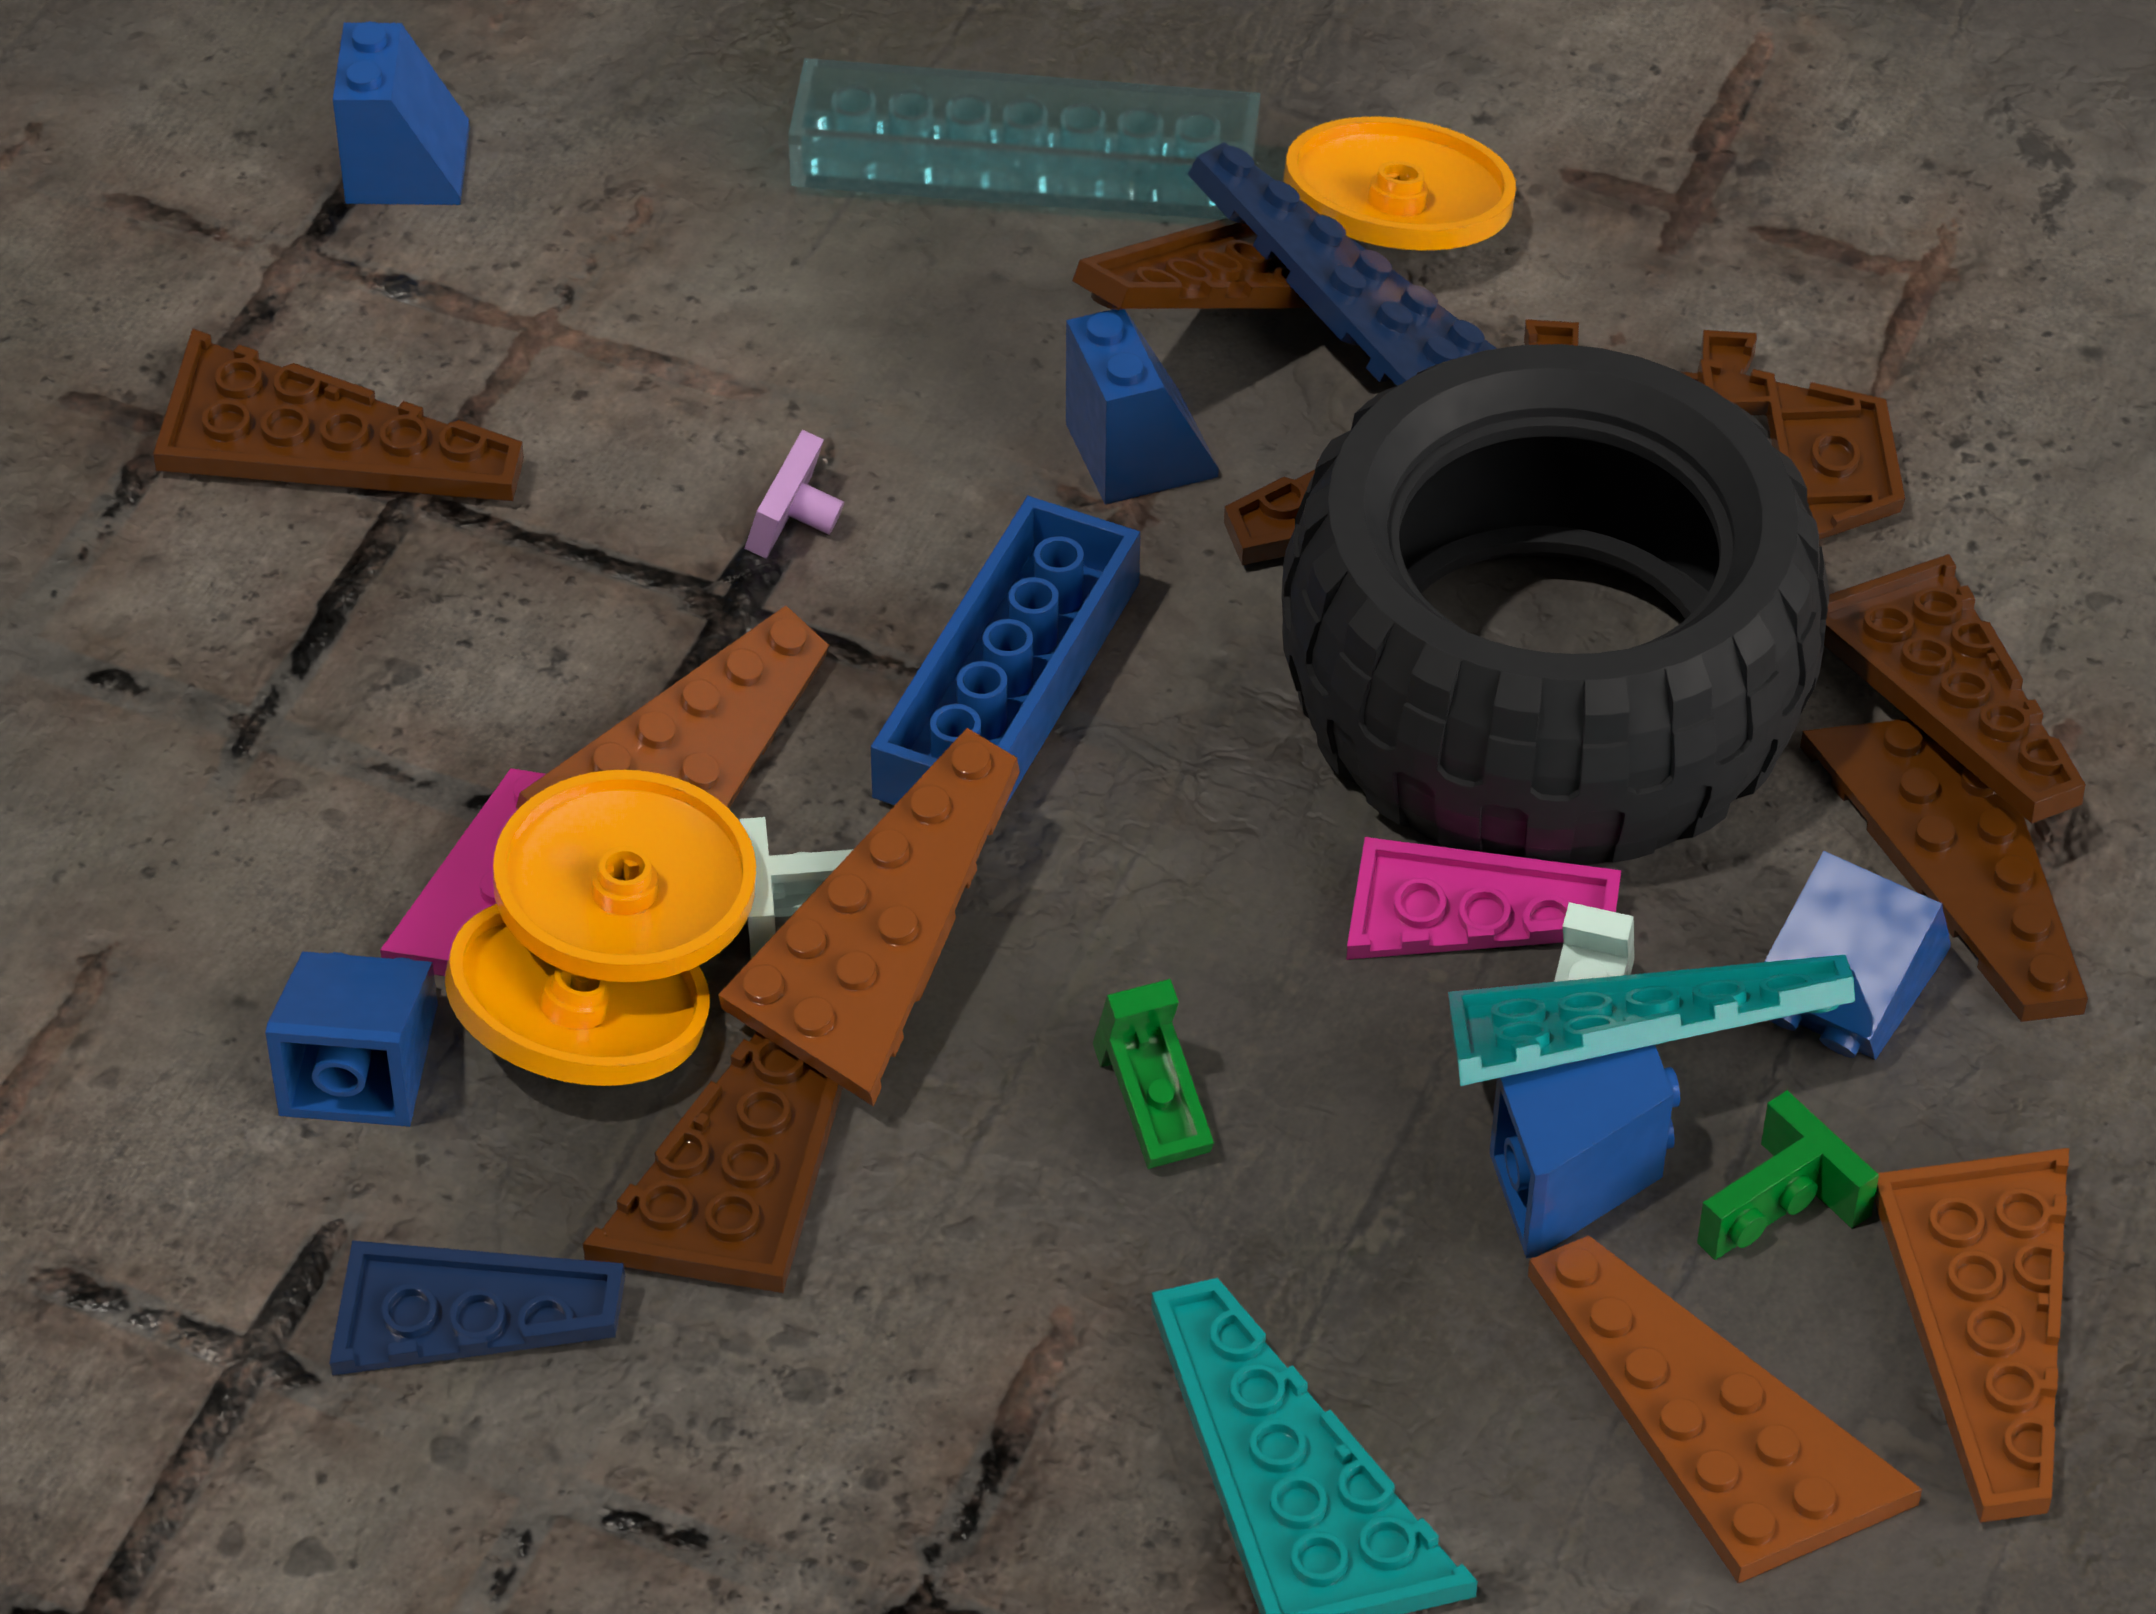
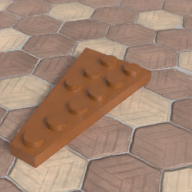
[516,605,829,809]
[718,728,1020,1107]
[1874,1148,2069,1523]
[1528,1235,1922,1584]

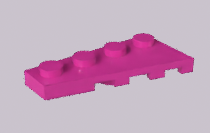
[380,768,545,976]
[1346,837,1621,960]

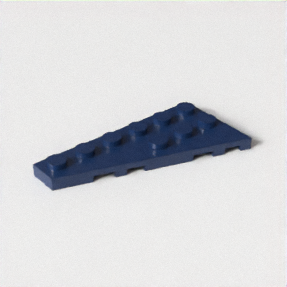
[1187,142,1497,386]

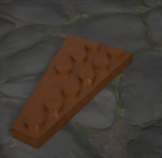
[1072,218,1310,310]
[153,328,524,501]
[1824,554,2086,824]
[1800,719,2088,1022]
[583,1032,843,1293]

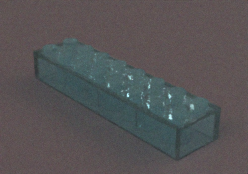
[788,58,1261,220]

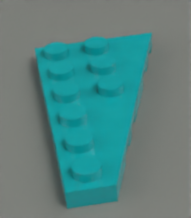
[1448,954,1855,1086]
[1151,1278,1478,1614]

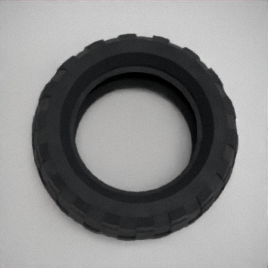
[1282,344,1829,865]

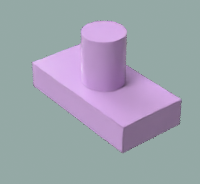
[744,430,844,559]

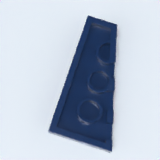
[329,1240,625,1376]

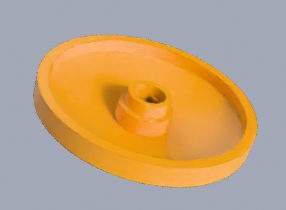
[1283,117,1516,250]
[493,769,756,982]
[445,904,710,1086]

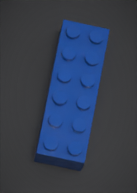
[870,495,1141,837]

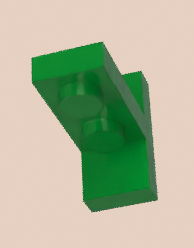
[1093,979,1214,1169]
[1697,1090,1879,1260]

